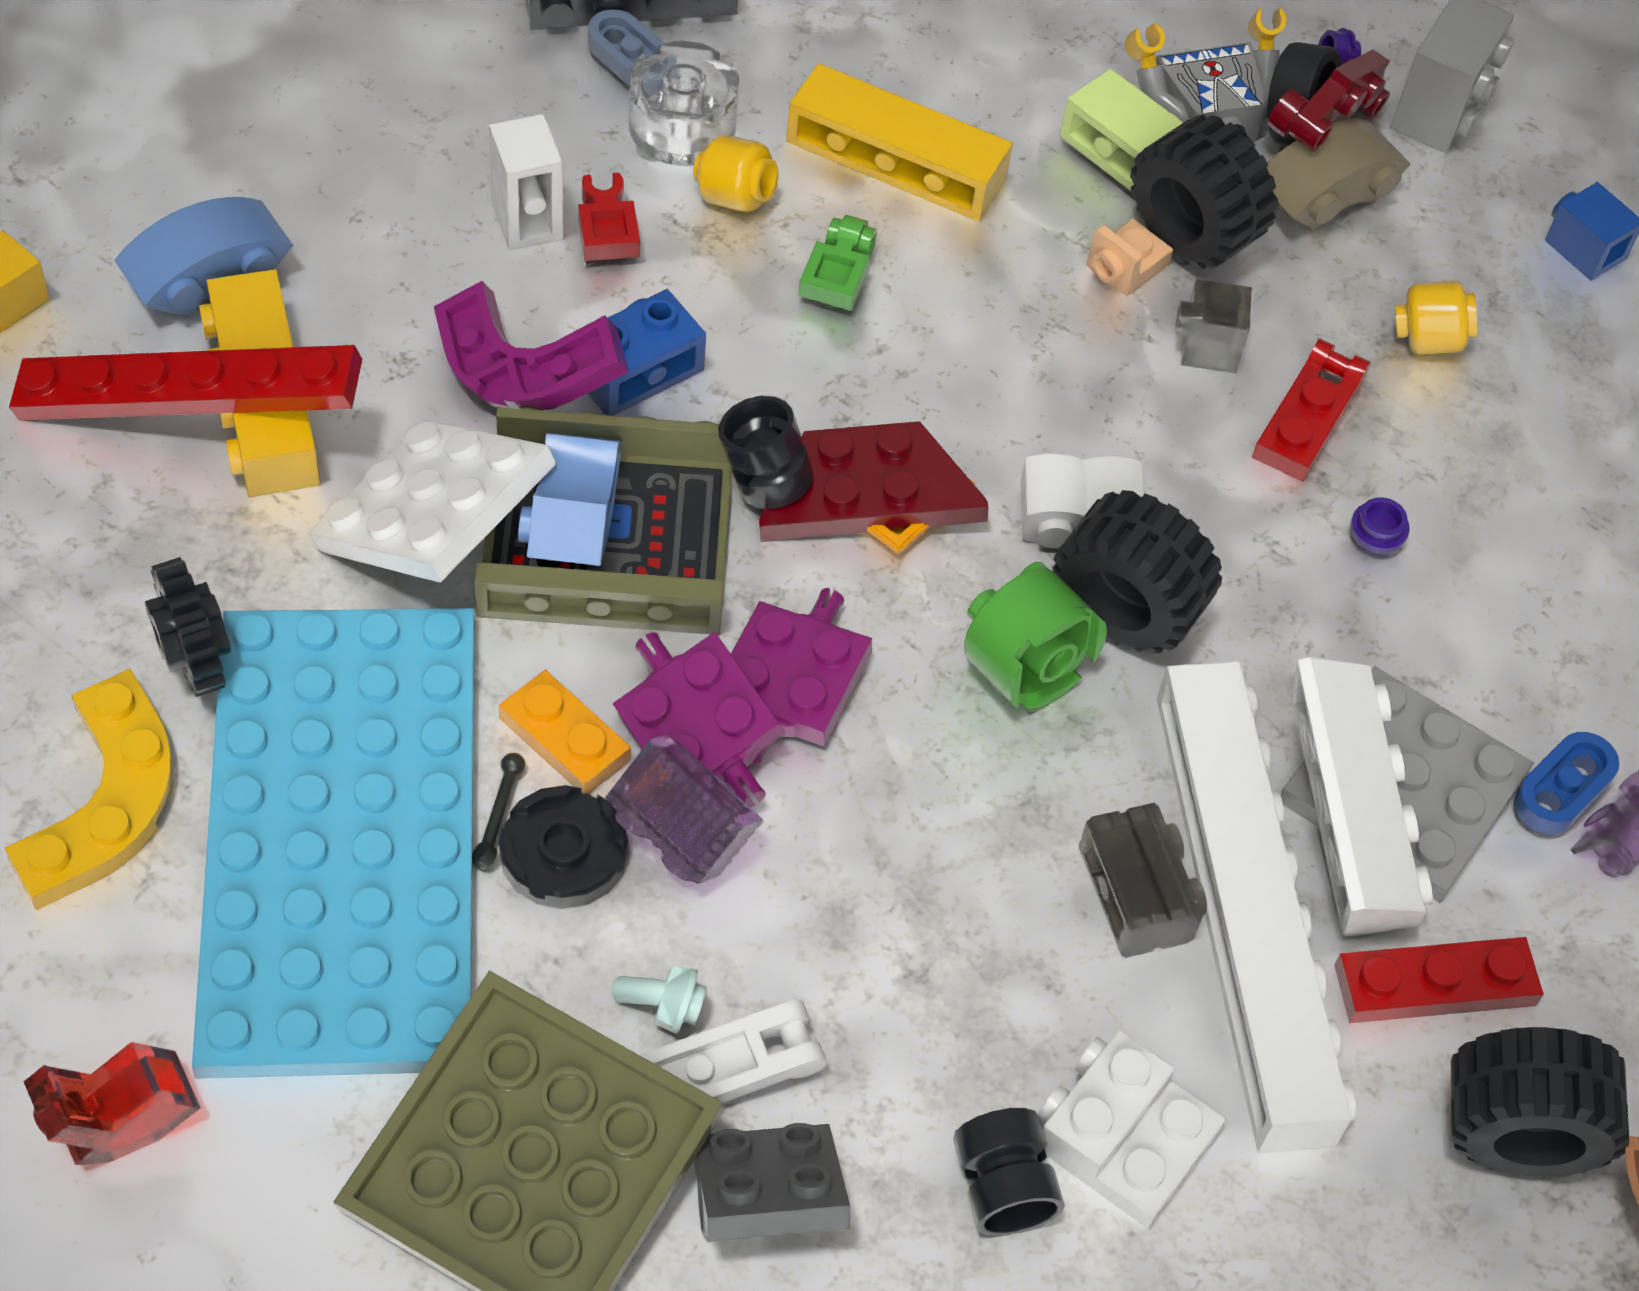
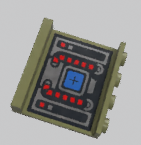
[474,407,732,635]

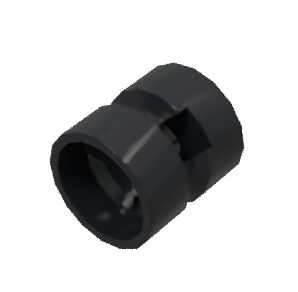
[718,395,814,509]
[953,1108,1065,1236]

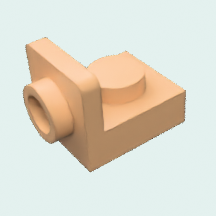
[1086,219,1174,297]

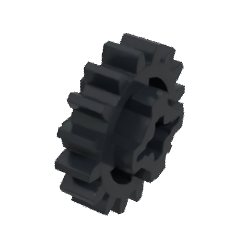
[145,557,232,697]

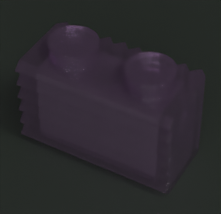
[605,734,763,884]

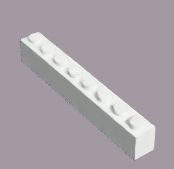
[1157,661,1356,1153]

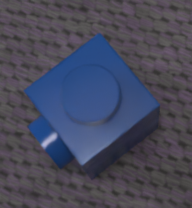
[1545,182,1639,281]

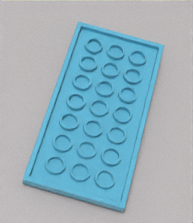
[192,608,475,1079]

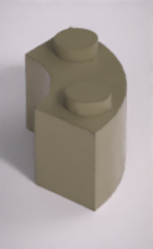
[1267,118,1411,231]

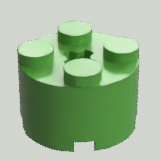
[964,562,1107,710]

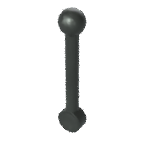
[472,753,526,870]

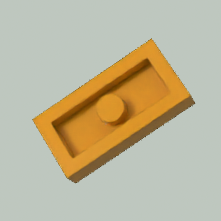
[499,669,631,794]

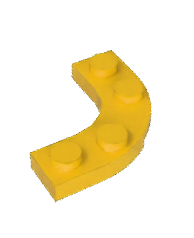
[4,669,173,910]

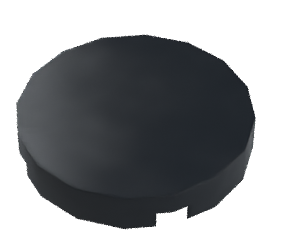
[499,785,629,909]

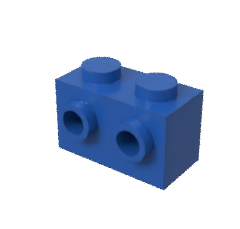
[588,288,706,416]

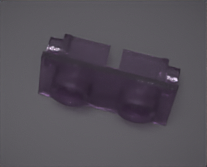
[1570,770,1639,878]

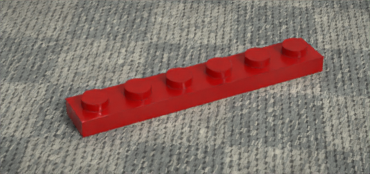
[9,345,363,420]

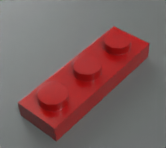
[1334,937,1544,1023]

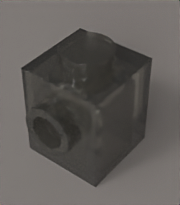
[1175,279,1252,373]

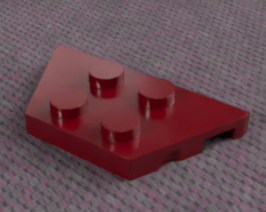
[759,421,989,542]

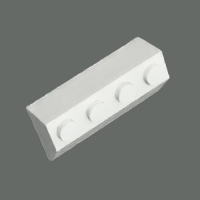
[1291,657,1433,938]

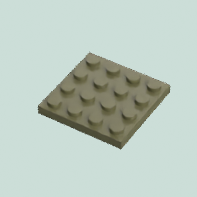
[333,970,724,1291]

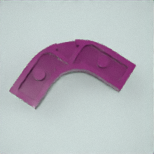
[434,281,629,410]

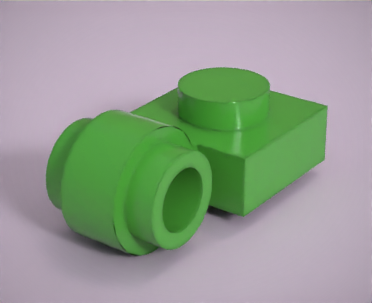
[799,215,877,311]

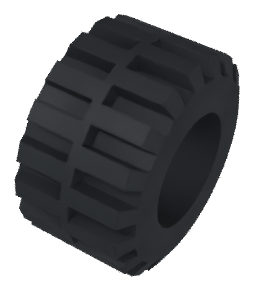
[1130,115,1278,270]
[1052,490,1223,654]
[1450,1027,1629,1177]

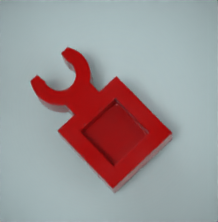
[578,172,640,261]

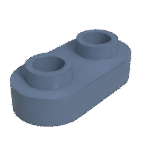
[588,10,675,93]

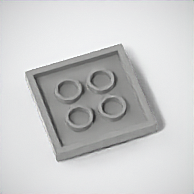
[1280,666,1534,903]

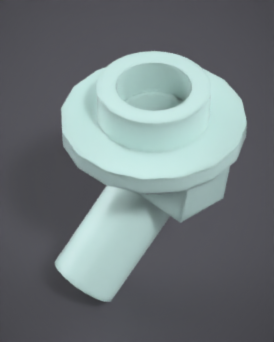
[612,965,707,1034]

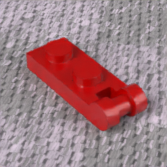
[1252,338,1371,482]

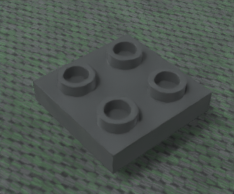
[694,1123,850,1242]

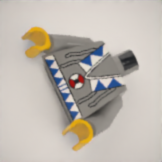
[1125,8,1286,141]

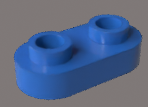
[1514,732,1619,834]

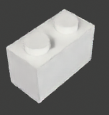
[489,114,563,250]

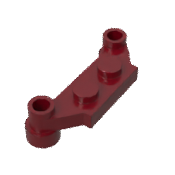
[1266,49,1390,152]

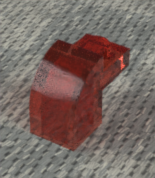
[23,1042,201,1165]

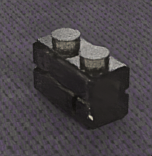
[1079,802,1207,958]

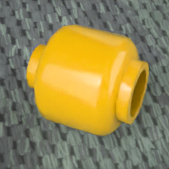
[693,135,779,213]
[1395,280,1477,356]

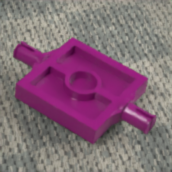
[731,588,872,764]
[612,632,786,809]

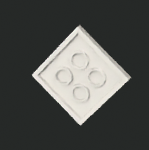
[308,420,556,583]

